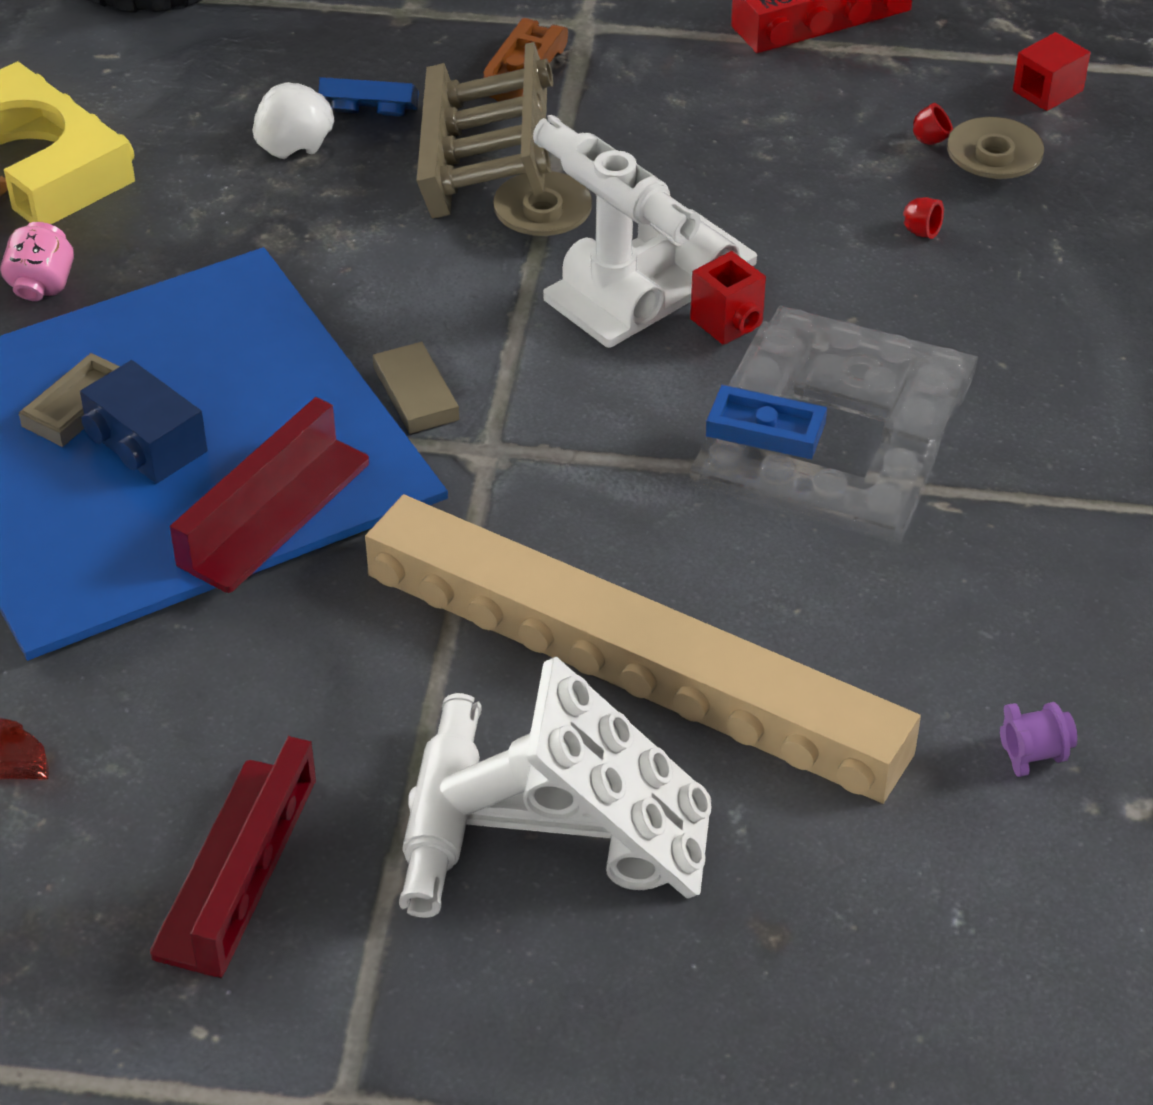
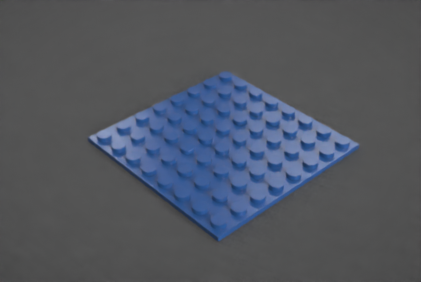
[0,247,448,661]

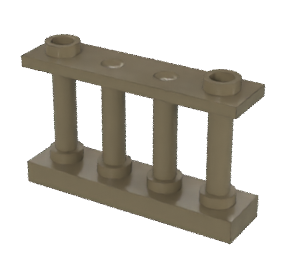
[417,42,553,219]

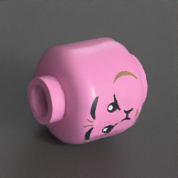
[0,222,74,301]

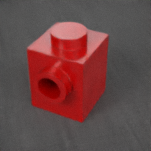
[690,251,766,345]

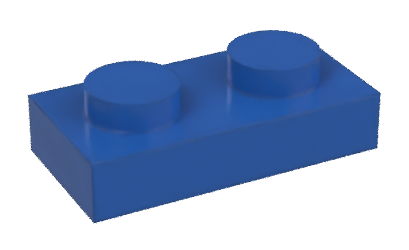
[318,77,419,116]
[706,385,827,460]

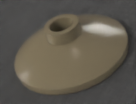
[947,117,1044,179]
[494,171,592,236]

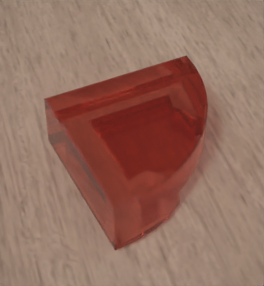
[0,718,49,779]

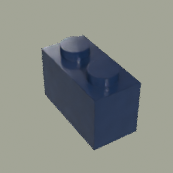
[80,360,208,484]

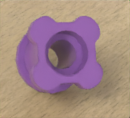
[1000,702,1077,777]

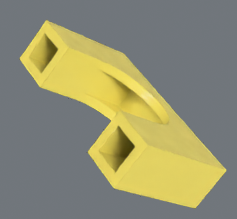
[0,61,135,224]

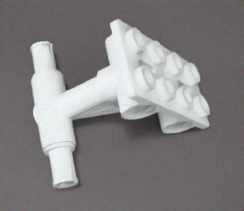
[533,115,757,348]
[399,657,711,918]

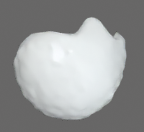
[252,82,334,160]

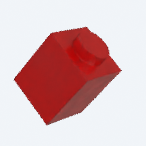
[1012,32,1091,111]

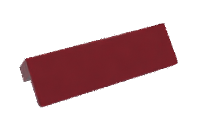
[170,397,369,593]
[150,736,316,978]

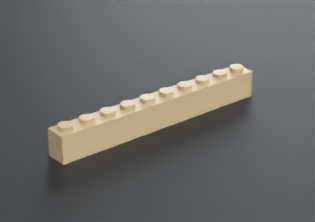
[365,494,921,804]

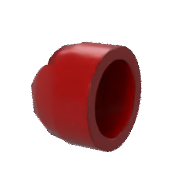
[913,103,953,145]
[903,197,944,239]

